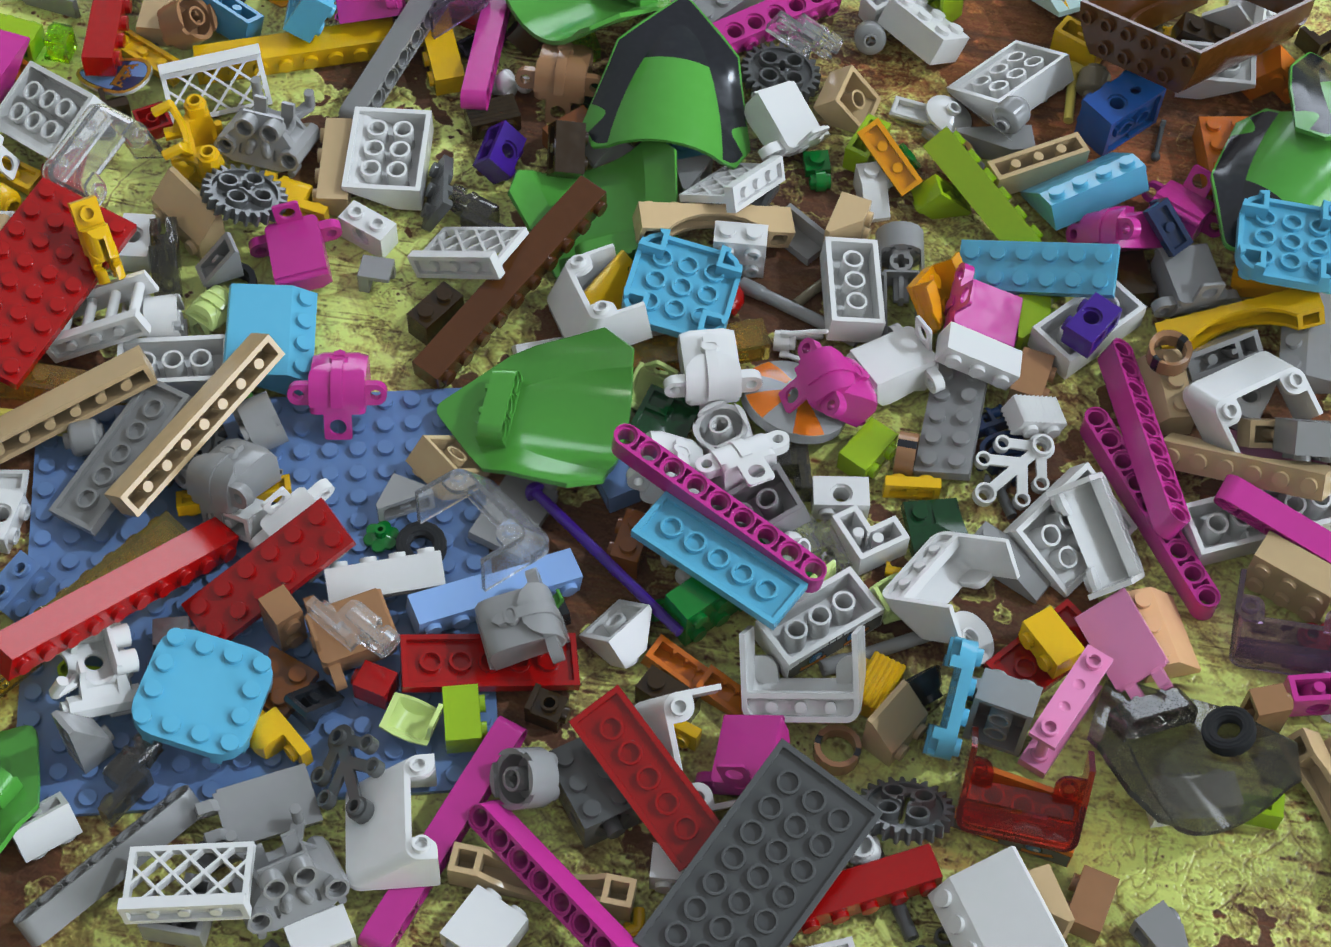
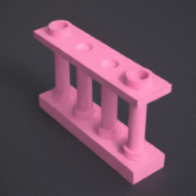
[1017,644,1114,779]

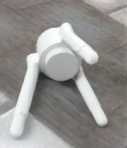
[773,329,829,363]

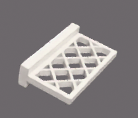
[157,43,273,123]
[679,155,785,213]
[407,227,529,280]
[117,841,256,924]

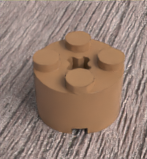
[157,0,218,50]

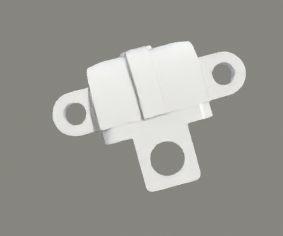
[744,81,830,161]
[846,315,945,406]
[663,328,763,411]
[695,430,789,492]
[626,431,703,509]
[249,478,348,583]

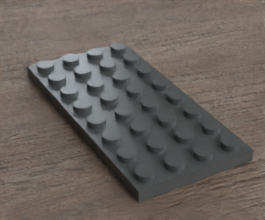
[633,738,883,947]

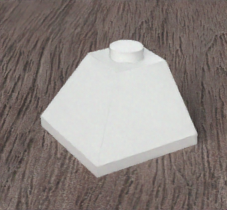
[579,599,652,669]

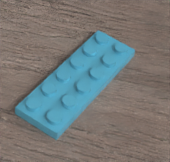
[960,240,1121,299]
[631,491,808,630]

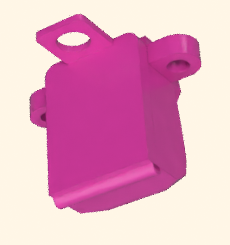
[335,0,406,24]
[1141,164,1220,240]
[248,200,342,291]
[1066,206,1163,252]
[943,262,1023,347]
[779,338,878,428]
[287,349,388,440]
[695,715,790,796]

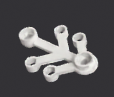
[972,434,1055,510]

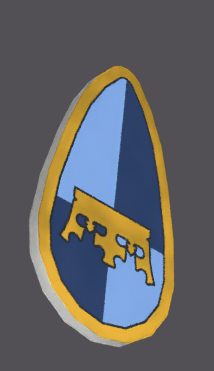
[76,58,153,96]

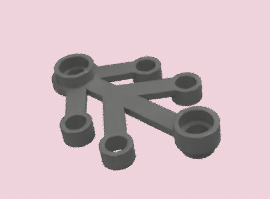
[311,724,385,824]

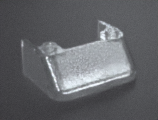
[42,103,163,206]
[415,469,549,592]

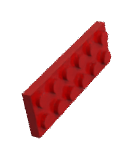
[181,497,356,641]
[399,633,580,693]
[568,685,720,872]

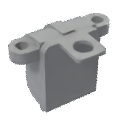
[1150,243,1241,318]
[174,438,283,524]
[474,567,570,671]

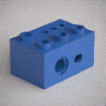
[1074,70,1166,156]

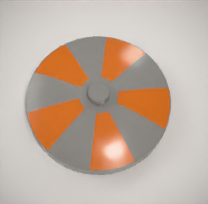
[741,361,846,444]

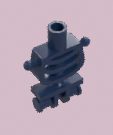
[976,404,1026,487]

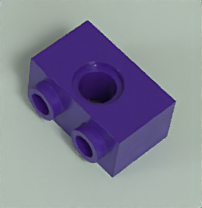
[472,120,527,184]
[1061,292,1123,359]

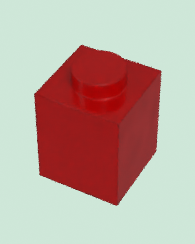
[350,660,400,710]

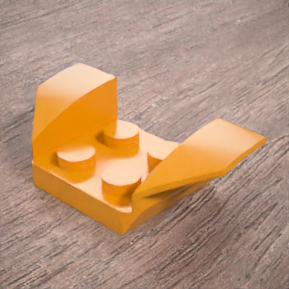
[906,251,963,334]

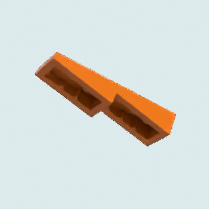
[640,634,744,715]

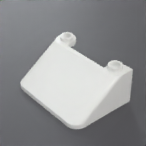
[345,753,441,891]

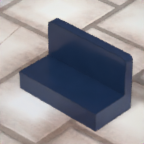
[1142,197,1194,257]

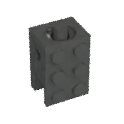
[549,737,639,849]

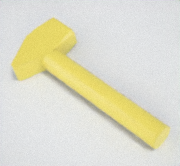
[1063,61,1085,124]

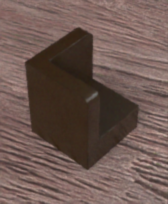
[505,20,543,57]
[1294,26,1331,58]
[98,88,133,125]

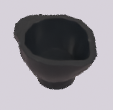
[905,665,943,706]

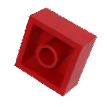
[132,101,173,144]

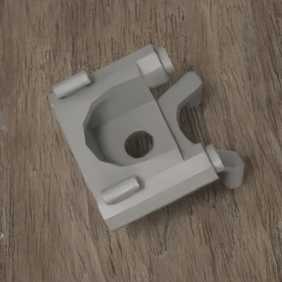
[214,76,320,178]
[225,803,350,940]

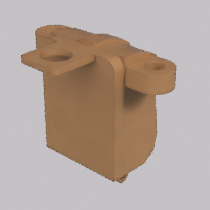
[515,42,602,123]
[302,588,401,692]

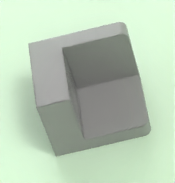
[357,254,396,293]

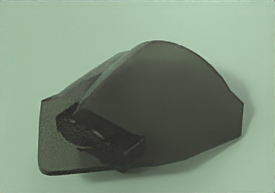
[1087,679,1302,836]

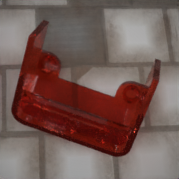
[956,726,1096,853]

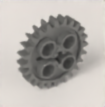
[741,41,821,102]
[200,164,288,227]
[860,776,955,846]

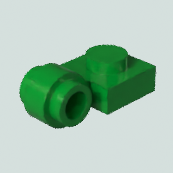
[802,150,831,192]

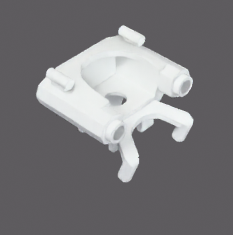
[49,622,140,718]

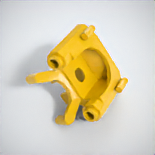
[151,94,226,189]

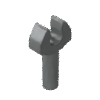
[983,470,1017,520]

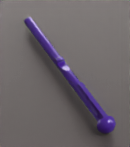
[525,482,684,637]

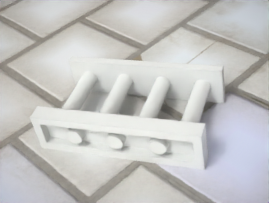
[46,269,159,363]

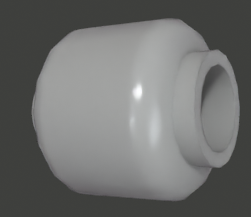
[854,20,886,55]
[992,96,1031,134]
[62,418,105,457]

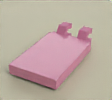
[1074,588,1174,708]

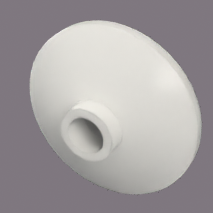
[925,95,972,133]
[955,611,994,665]

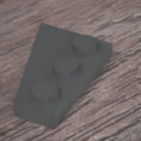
[420,154,454,232]

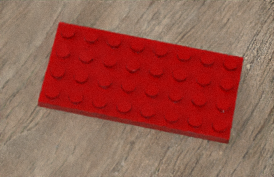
[0,177,137,390]

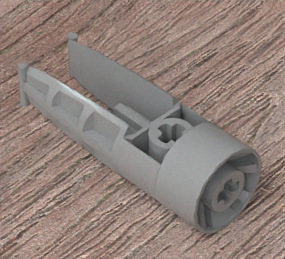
[875,221,925,337]

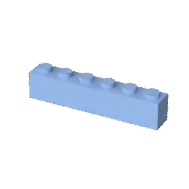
[406,548,583,634]

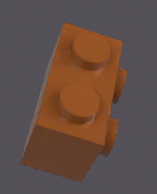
[606,508,648,580]

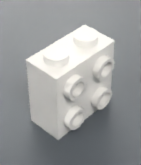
[713,220,768,278]
[440,884,529,947]

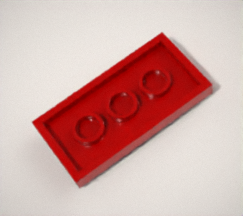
[983,598,1089,695]

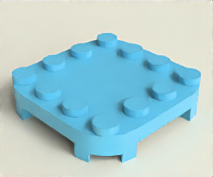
[1234,190,1331,294]
[621,228,743,338]
[131,628,273,764]
[923,636,984,761]

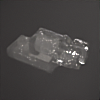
[765,10,844,60]
[793,504,852,574]
[305,596,401,658]

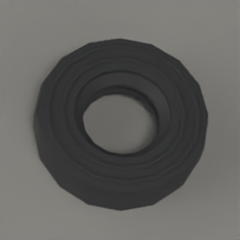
[395,521,447,561]
[1201,705,1257,757]

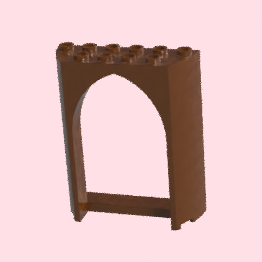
[1079,0,1315,93]

